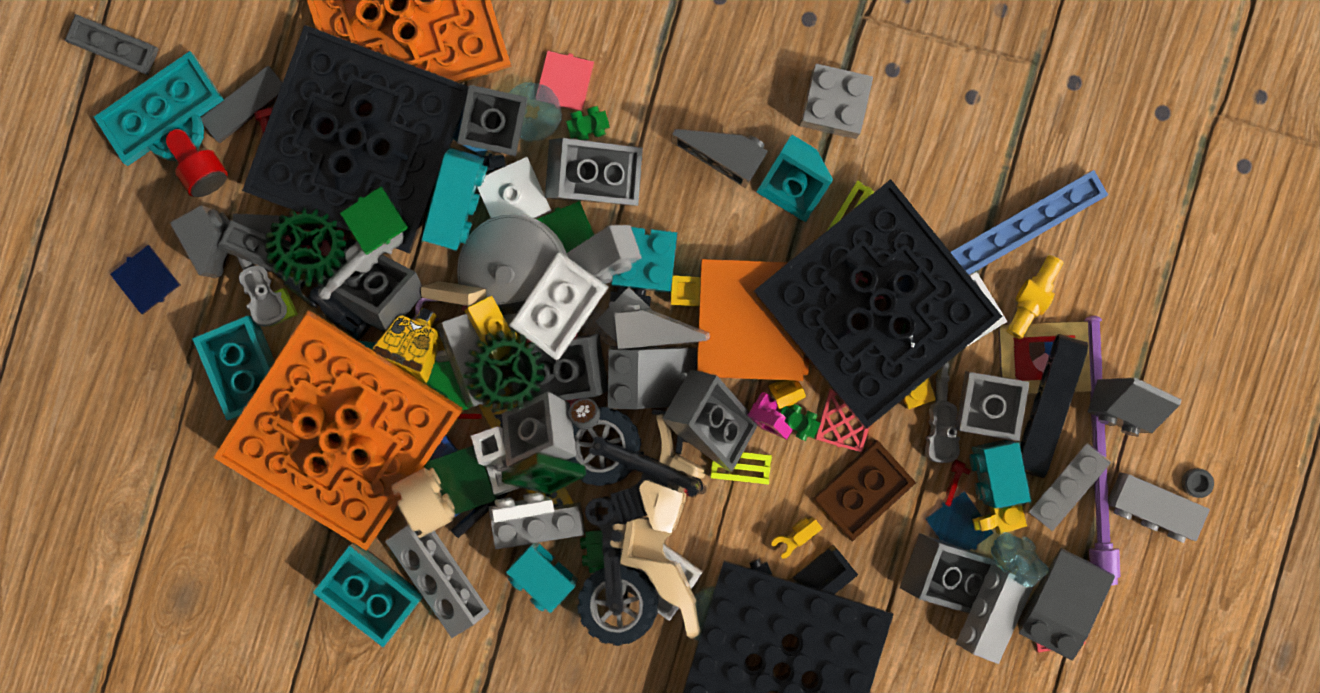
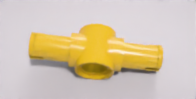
[1006,255,1064,339]

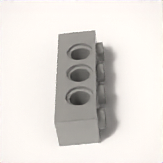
[385,525,490,638]

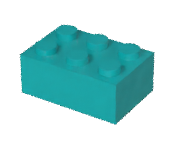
[422,148,488,250]
[193,316,275,421]
[313,543,423,647]

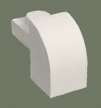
[471,427,521,495]

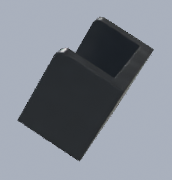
[790,544,858,595]

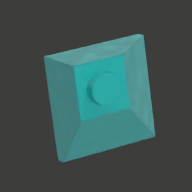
[757,134,833,222]

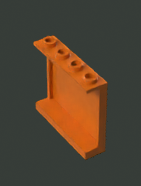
[697,259,809,381]

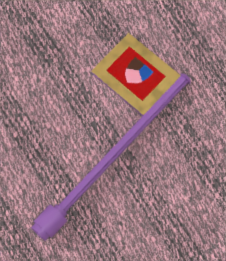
[999,316,1121,586]

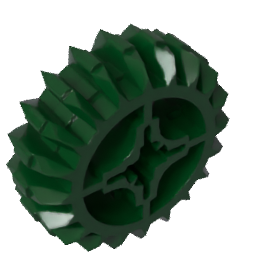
[264,207,347,287]
[463,331,545,411]

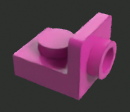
[748,392,793,440]

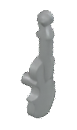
[318,232,404,300]
[237,257,287,327]
[925,362,960,463]

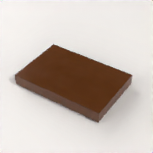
[812,440,916,542]

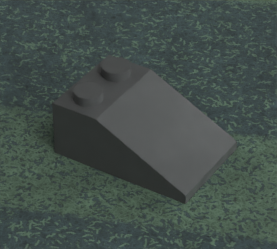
[672,129,768,188]
[545,138,643,206]
[313,239,422,333]
[510,334,608,403]
[608,346,697,409]
[662,370,758,472]
[900,533,1006,613]
[1018,548,1115,661]

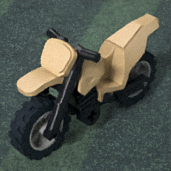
[566,407,707,646]

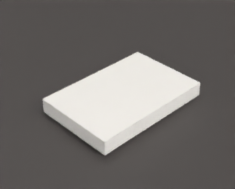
[509,252,608,360]

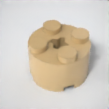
[392,468,455,538]

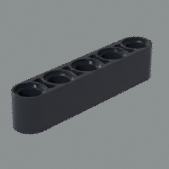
[1020,334,1088,478]

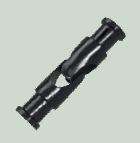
[265,268,371,341]

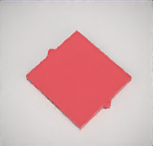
[536,51,594,112]

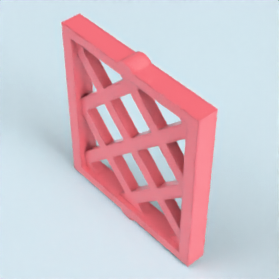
[815,389,869,452]

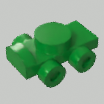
[566,106,610,141]
[780,404,821,441]
[580,530,604,573]

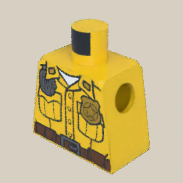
[372,308,441,384]

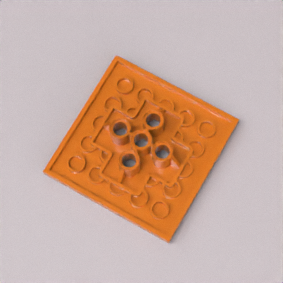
[307,0,512,115]
[213,311,463,551]

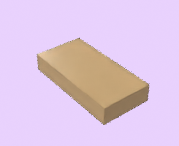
[421,281,486,306]

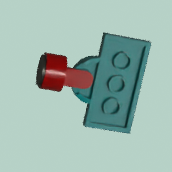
[94,51,228,197]

